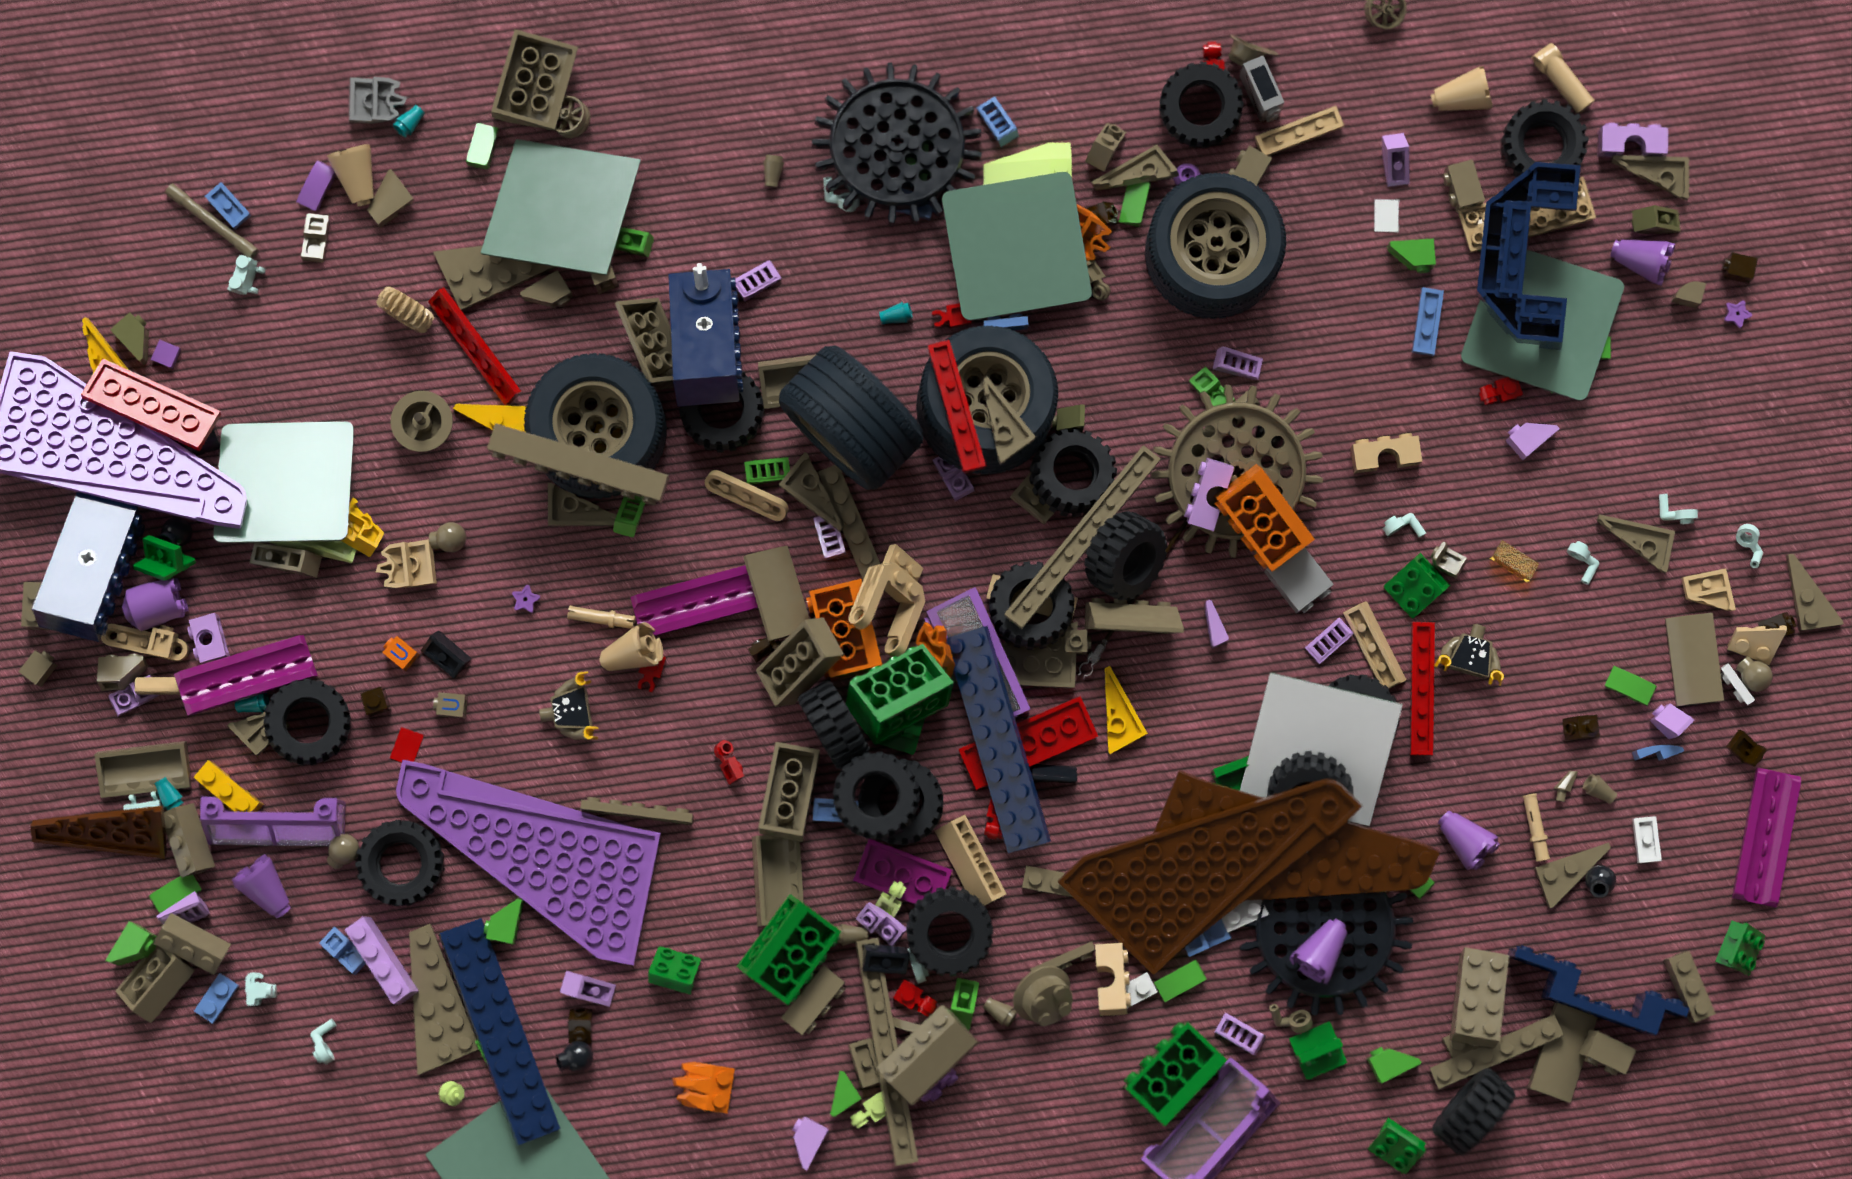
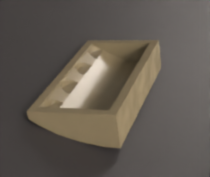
[758,355,815,409]
[743,546,809,641]
[1665,613,1724,707]
[94,741,191,798]
[752,835,804,926]
[1527,1003,1598,1103]

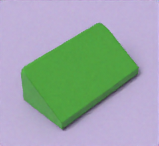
[1119,182,1150,227]

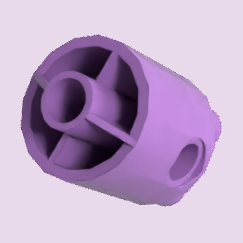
[122,578,189,632]

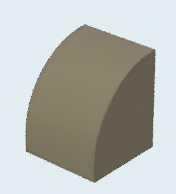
[1671,281,1706,309]

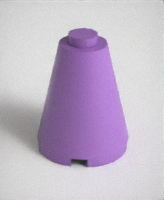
[1289,919,1347,984]

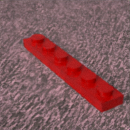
[428,288,521,406]
[927,340,986,473]
[1410,622,1435,756]

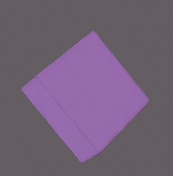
[151,340,181,369]

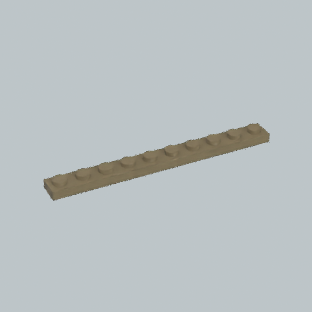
[1004,445,1161,630]
[855,938,918,1166]

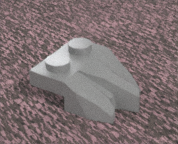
[349,77,407,124]

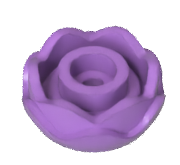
[1174,163,1201,185]

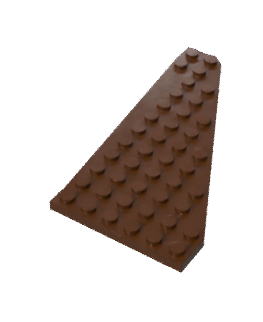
[1153,770,1440,901]
[1058,779,1362,975]

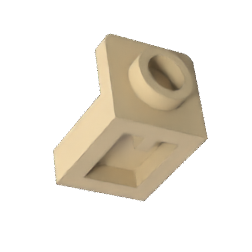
[146,625,179,659]

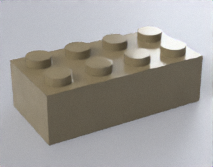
[756,618,844,707]
[758,742,820,842]
[1450,947,1509,1048]

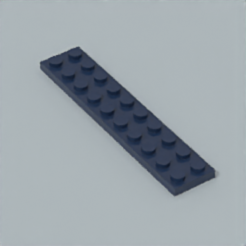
[947,626,1051,853]
[438,918,561,1146]

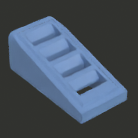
[977,97,1019,146]

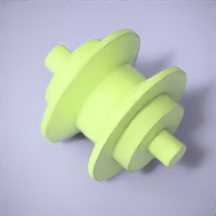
[439,1081,464,1106]

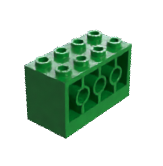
[845,644,954,746]
[736,894,842,1005]
[1123,1022,1227,1126]

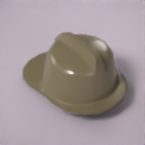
[1228,34,1279,66]

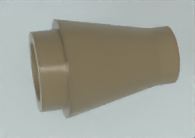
[763,155,784,187]
[1582,774,1617,804]
[835,924,868,946]
[983,997,1017,1027]

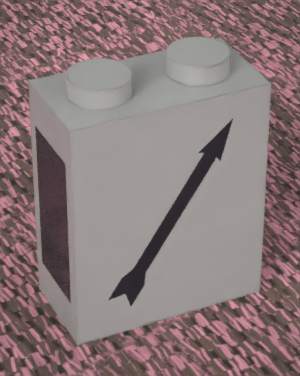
[1239,56,1285,122]

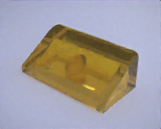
[1490,540,1539,582]

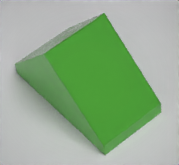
[830,1071,862,1116]

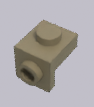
[1431,541,1468,579]
[1065,630,1091,655]

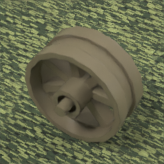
[1365,0,1406,29]
[555,95,591,138]

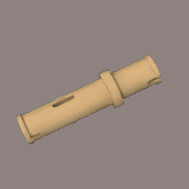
[567,605,636,629]
[1522,793,1550,862]

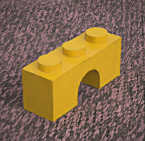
[193,760,264,812]

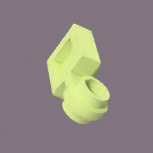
[875,881,906,917]
[850,1092,886,1129]

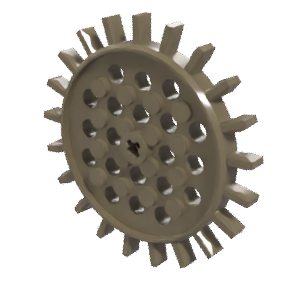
[1150,385,1323,558]

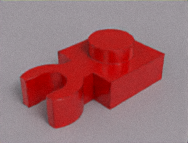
[932,303,972,328]
[638,656,666,693]

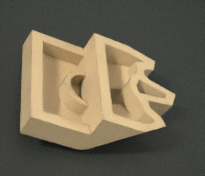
[376,539,437,588]

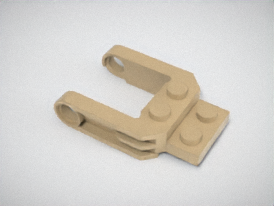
[849,544,925,658]

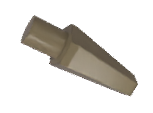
[1554,771,1578,802]

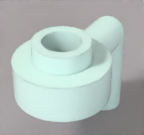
[823,177,860,212]
[1659,494,1698,524]
[1383,513,1426,538]
[1736,524,1763,568]
[1567,541,1599,585]
[908,948,929,984]
[311,1019,336,1065]

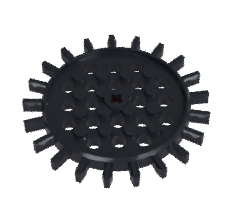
[812,62,982,227]
[1239,891,1413,1016]

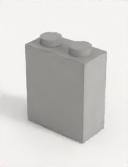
[1264,547,1334,614]

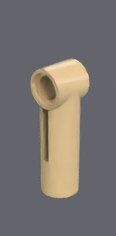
[1532,43,1595,114]

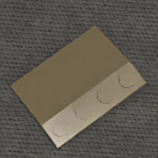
[491,29,578,130]
[615,298,674,390]
[1084,598,1184,634]

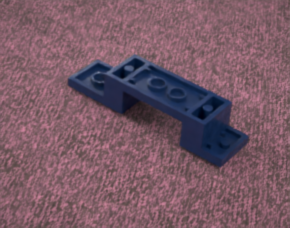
[1508,945,1690,1035]

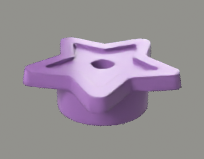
[1724,300,1752,328]
[512,585,541,613]

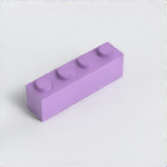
[345,917,419,1004]

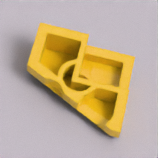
[340,498,384,557]

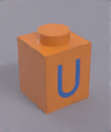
[382,636,420,671]

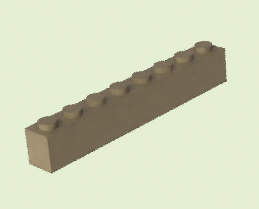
[487,423,670,505]

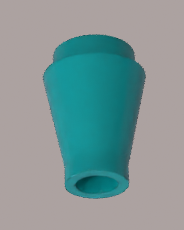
[393,105,425,137]
[879,302,913,325]
[235,693,270,713]
[154,777,184,811]

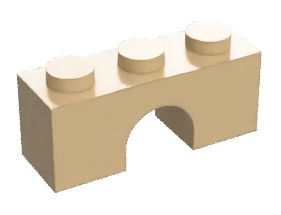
[1350,433,1422,474]
[1095,943,1131,1016]

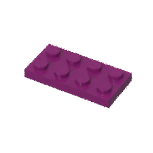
[853,839,952,904]

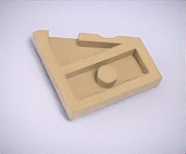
[1681,568,1736,611]
[1727,626,1787,665]

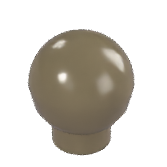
[429,522,466,553]
[1736,656,1773,692]
[327,834,360,869]

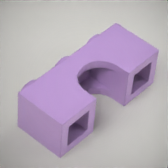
[1598,123,1668,157]
[1184,458,1234,531]

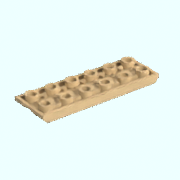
[1458,176,1596,252]

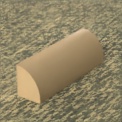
[935,815,1006,906]

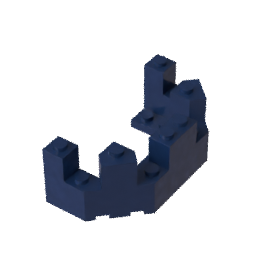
[1477,162,1581,350]

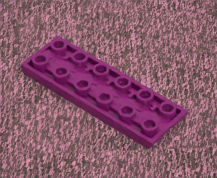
[630,565,758,636]
[174,635,318,716]
[1732,767,1801,908]

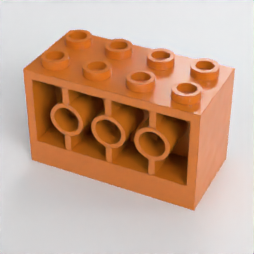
[1214,464,1315,571]
[806,579,882,682]

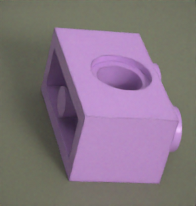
[187,613,230,664]

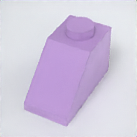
[1382,133,1409,187]
[1505,423,1560,460]
[1650,704,1694,740]
[560,971,616,1007]
[792,1116,828,1170]

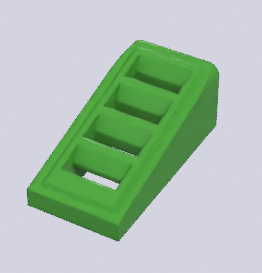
[744,457,790,485]
[613,496,646,537]

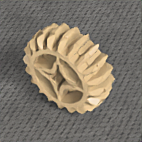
[376,287,434,333]

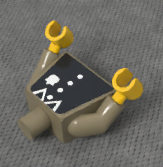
[1435,624,1504,686]
[539,671,599,740]

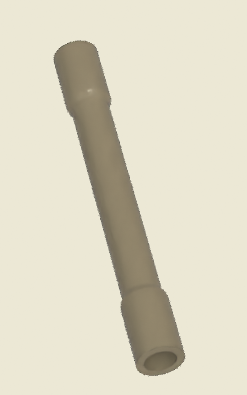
[165,183,258,258]

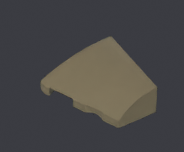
[367,169,415,228]

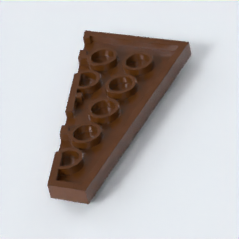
[30,805,167,859]

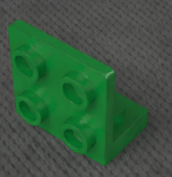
[1383,553,1450,618]

